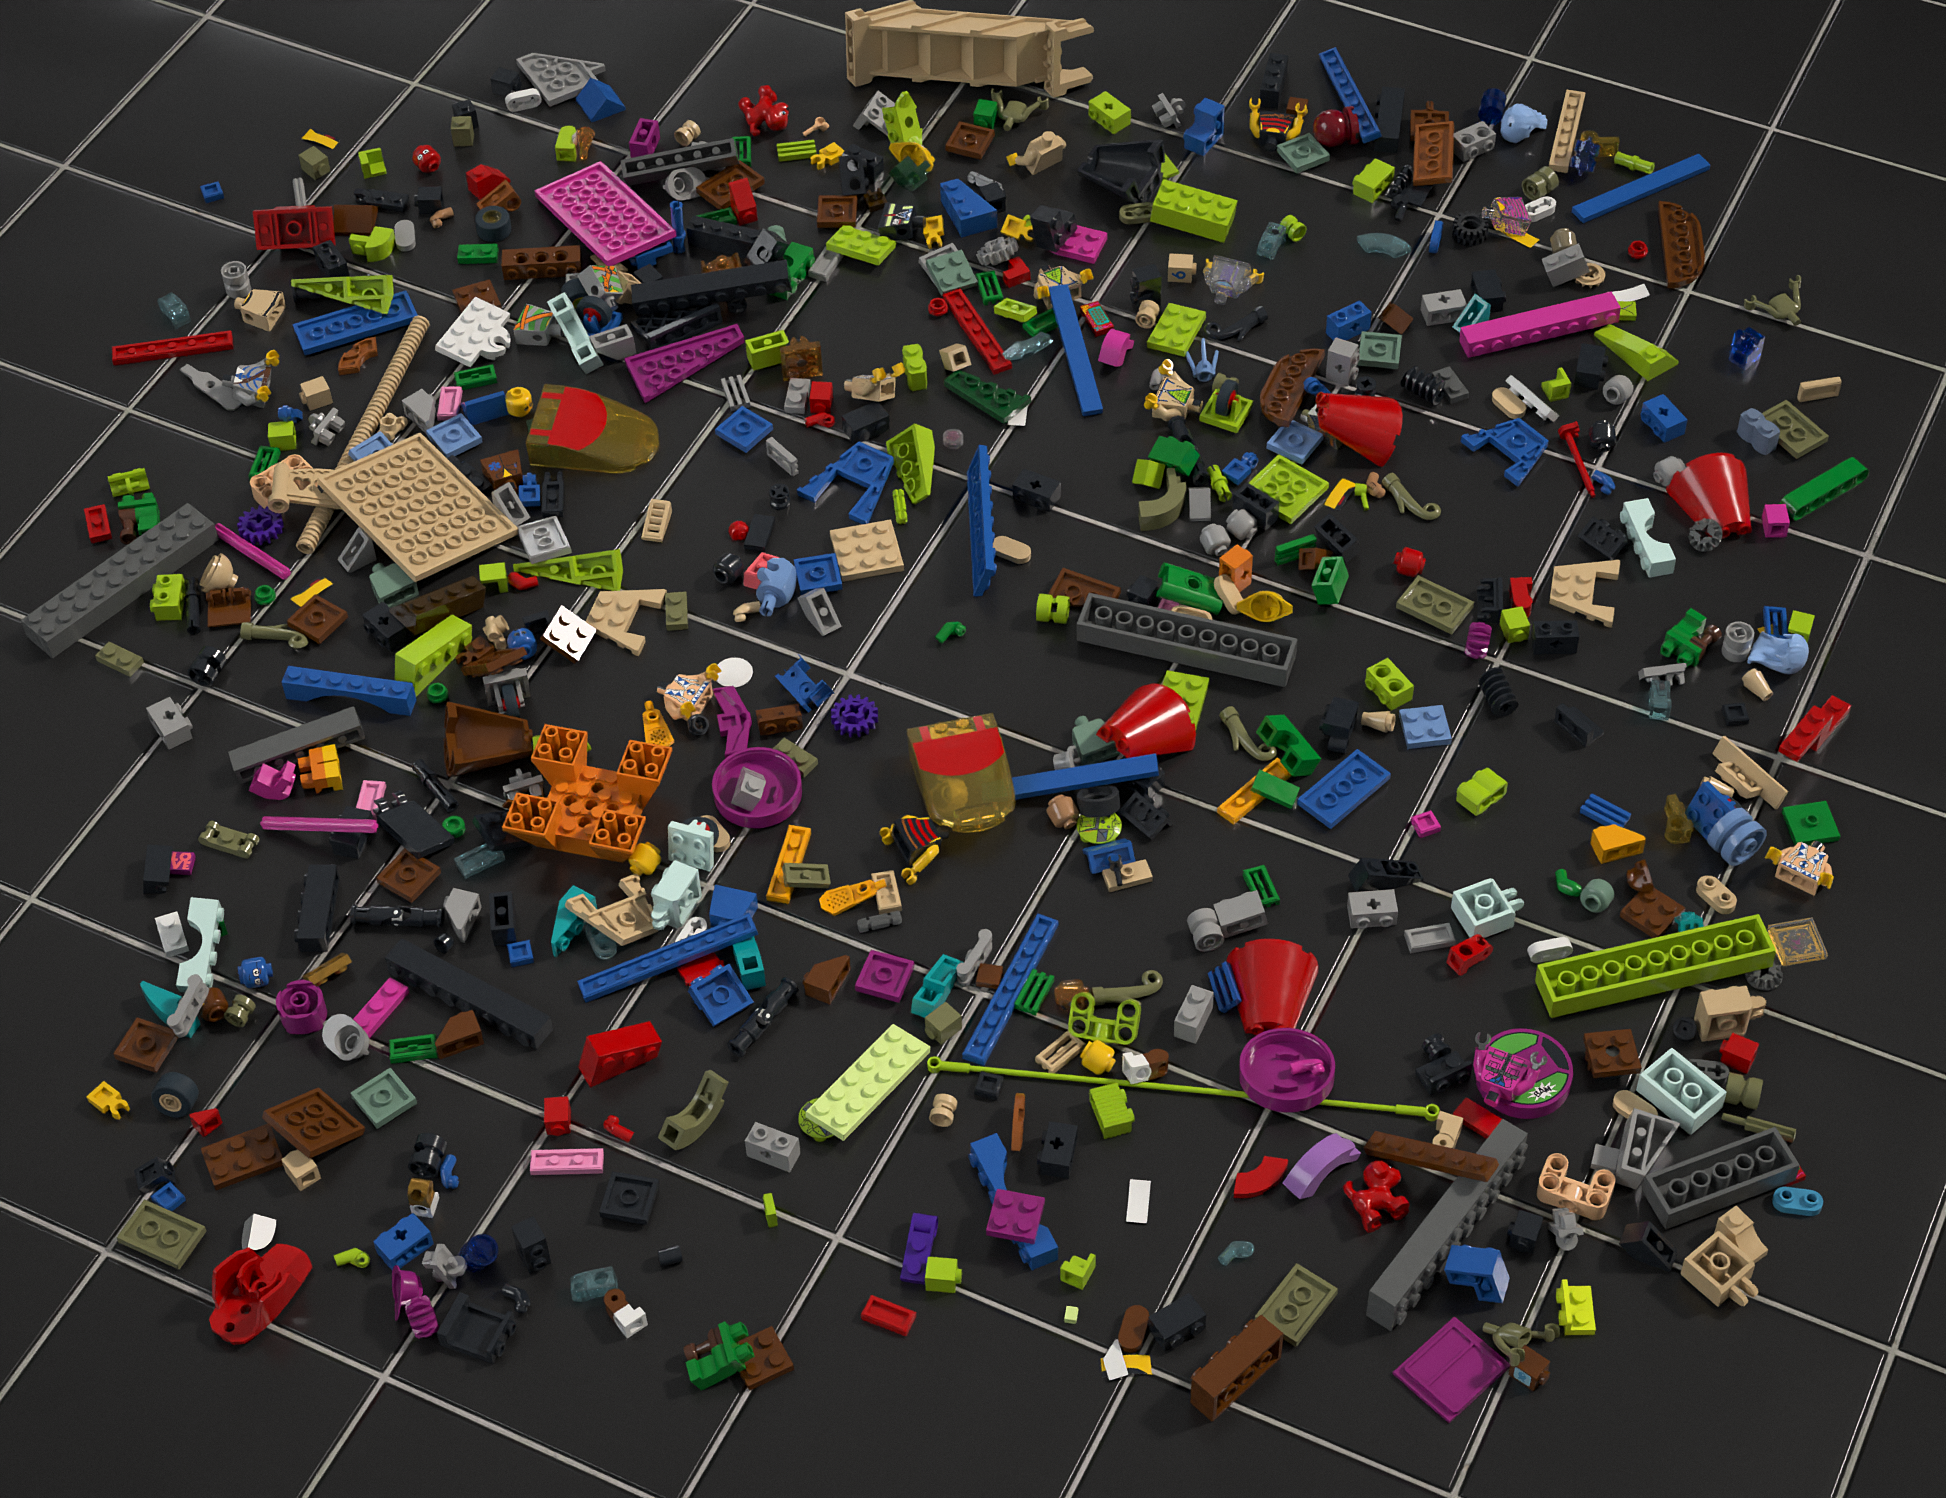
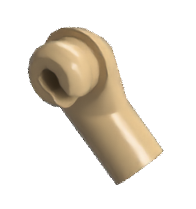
[733,601,760,622]

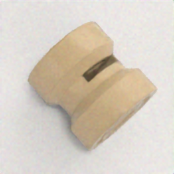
[674,120,701,147]
[1135,300,1159,328]
[929,1094,957,1127]

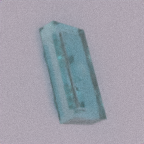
[454,843,506,879]

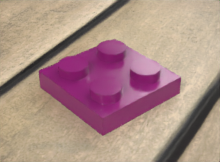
[855,949,915,1003]
[986,1189,1045,1244]

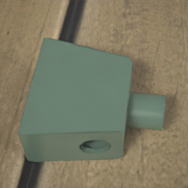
[369,563,419,608]
[1072,716,1120,766]

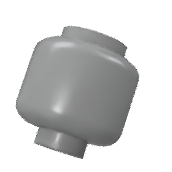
[1603,375,1633,405]
[1653,456,1686,487]
[1226,509,1257,540]
[1200,524,1231,556]

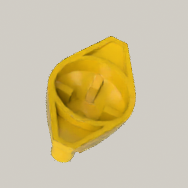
[889,142,935,171]
[1237,591,1293,622]

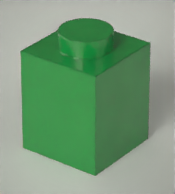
[973,99,998,129]

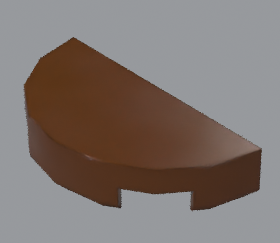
[1627,859,1654,892]

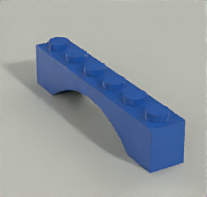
[282,666,417,716]
[968,1133,1058,1270]

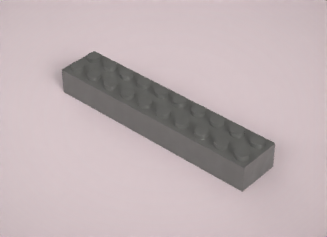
[21,503,219,658]
[1077,593,1297,687]
[1366,1119,1528,1331]

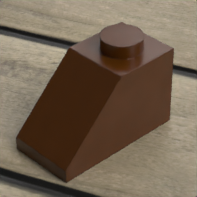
[803,955,851,1004]
[435,1010,484,1059]

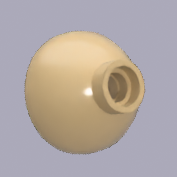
[200,553,238,593]

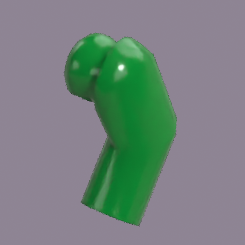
[935,621,966,644]
[1555,869,1582,897]

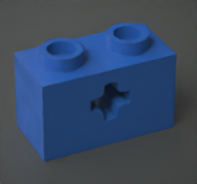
[1326,301,1372,341]
[1641,394,1687,443]
[373,1213,434,1271]

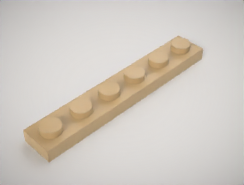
[1549,90,1585,173]

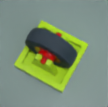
[1199,379,1253,433]

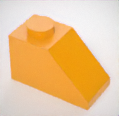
[1590,824,1646,864]

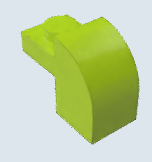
[349,226,396,262]

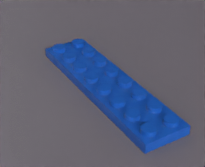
[967,445,997,596]

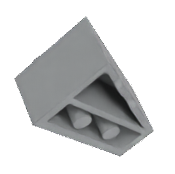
[1614,1108,1680,1189]

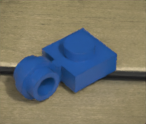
[1303,377,1330,397]
[278,405,303,423]
[1222,452,1258,485]
[519,472,540,507]

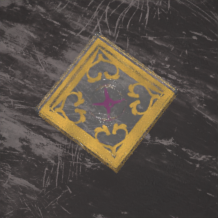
[1767,917,1828,967]

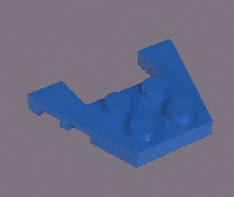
[1461,418,1549,487]

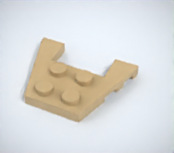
[1549,560,1620,628]
[585,589,667,656]
[565,873,658,946]

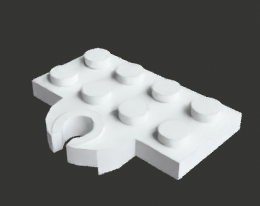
[435,297,510,367]

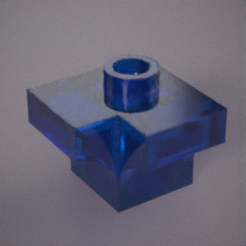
[1729,327,1765,370]

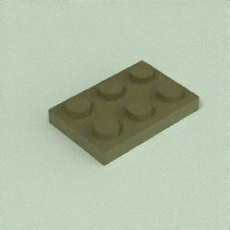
[1762,400,1829,459]
[1396,575,1474,634]
[116,1199,206,1269]
[1255,1263,1338,1347]

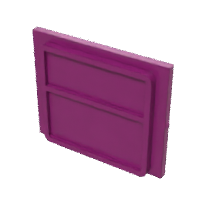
[1393,1316,1510,1423]

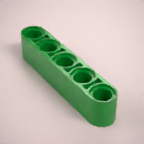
[1779,457,1869,521]

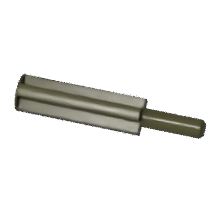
[1722,1113,1796,1143]

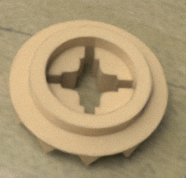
[1574,263,1605,288]

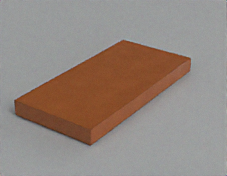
[1413,121,1454,186]

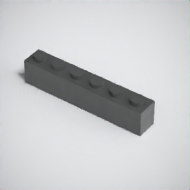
[621,138,739,186]
[228,706,366,784]

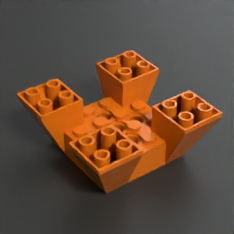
[502,724,672,863]

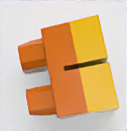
[298,744,343,794]

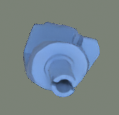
[756,558,796,616]

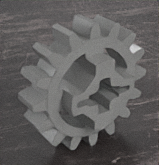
[976,237,1019,265]

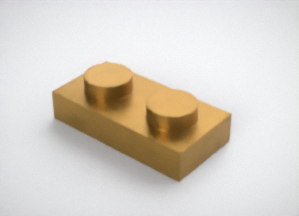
[302,953,352,986]

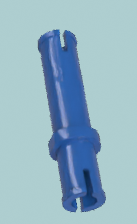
[670,201,686,253]

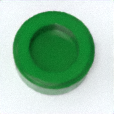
[442,816,465,838]

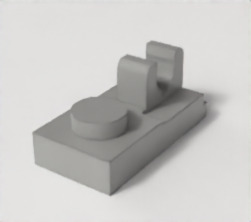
[1638,663,1687,687]

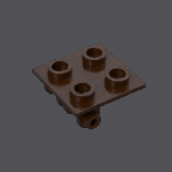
[206,587,251,628]

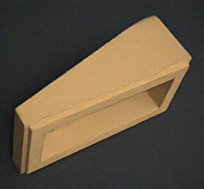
[642,499,672,542]

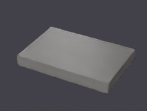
[517,516,572,564]

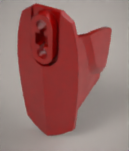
[209,1244,312,1345]

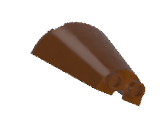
[444,702,534,777]

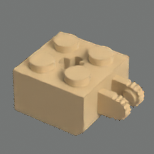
[1694,986,1766,1042]
[1681,1231,1758,1306]

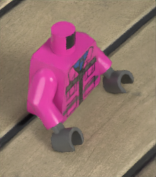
[1473,1032,1548,1107]

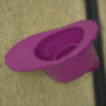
[392,1265,423,1321]

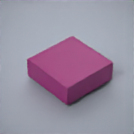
[1410,810,1441,838]

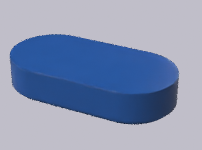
[1429,220,1443,254]

